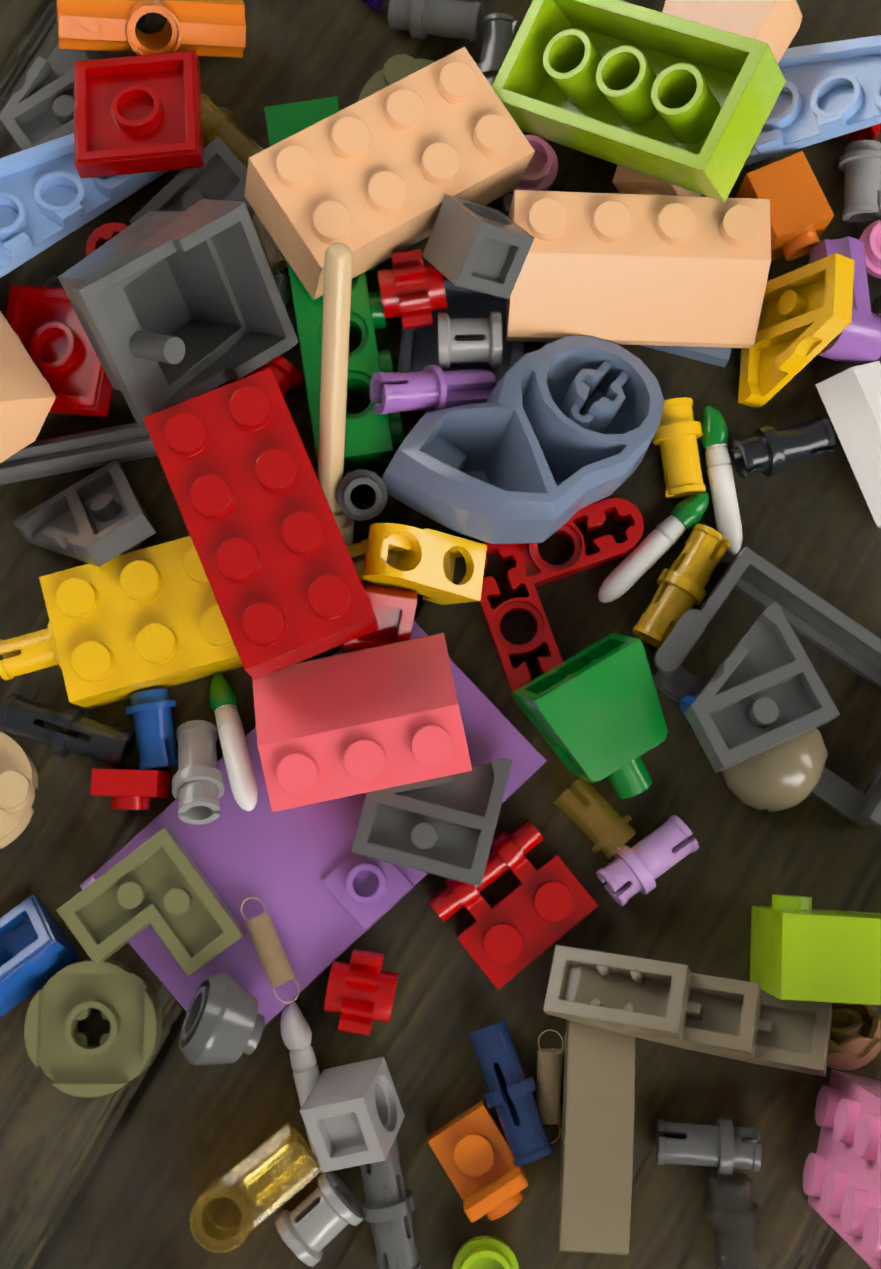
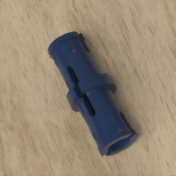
[467,1020,555,1167]

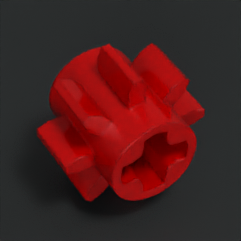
[377,248,447,330]
[324,949,399,1036]

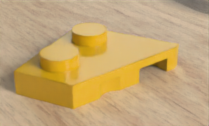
[738,253,855,409]

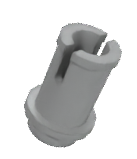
[838,140,881,225]

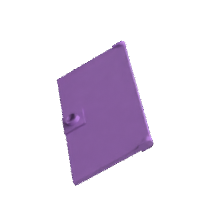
[80,620,547,1027]

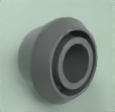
[179,972,265,1065]

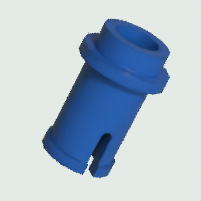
[125,688,178,770]

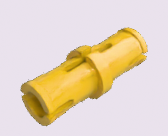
[632,524,731,649]

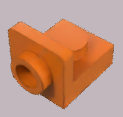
[427,1100,529,1223]

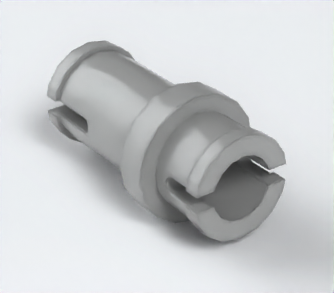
[172,720,225,825]

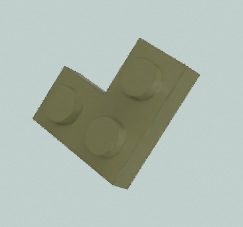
[56,827,247,977]

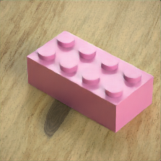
[803,1069,881,1269]

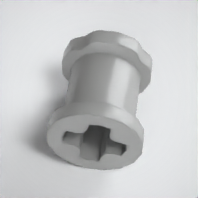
[437,311,502,370]
[275,1171,364,1267]

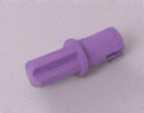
[370,365,497,414]

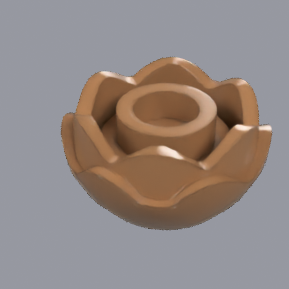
[827,1003,881,1070]

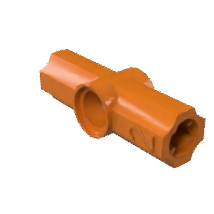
[56,0,246,58]

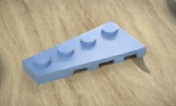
[744,35,881,166]
[0,133,170,278]

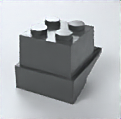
[58,199,298,429]

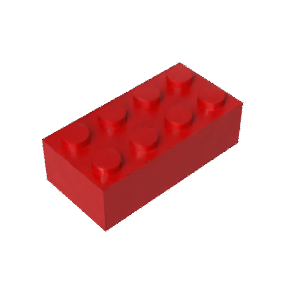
[143,367,378,680]

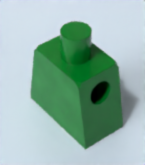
[512,633,668,799]

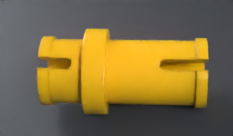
[652,397,706,498]

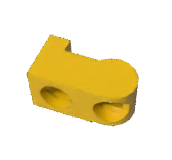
[363,523,487,605]

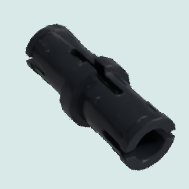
[0,693,136,769]

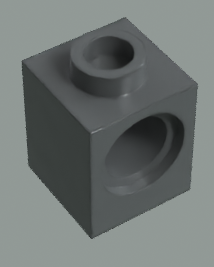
[422,194,534,299]

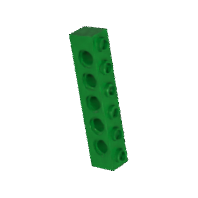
[264,96,404,474]

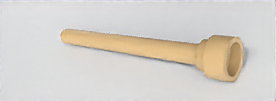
[318,242,354,546]

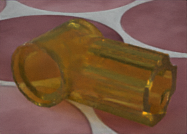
[190,1121,322,1253]

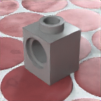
[300,1056,405,1173]

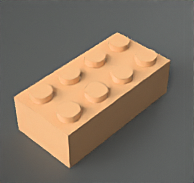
[244,47,535,300]

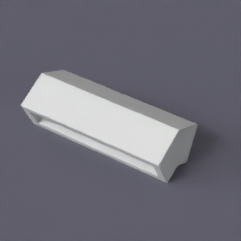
[815,361,881,528]

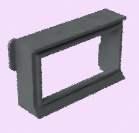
[652,546,881,829]

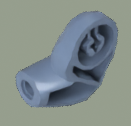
[382,336,664,544]

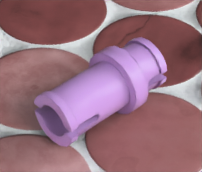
[596,815,699,906]

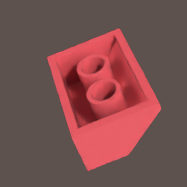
[252,632,473,812]

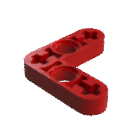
[478,498,644,710]

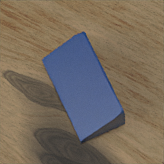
[0,894,78,1018]

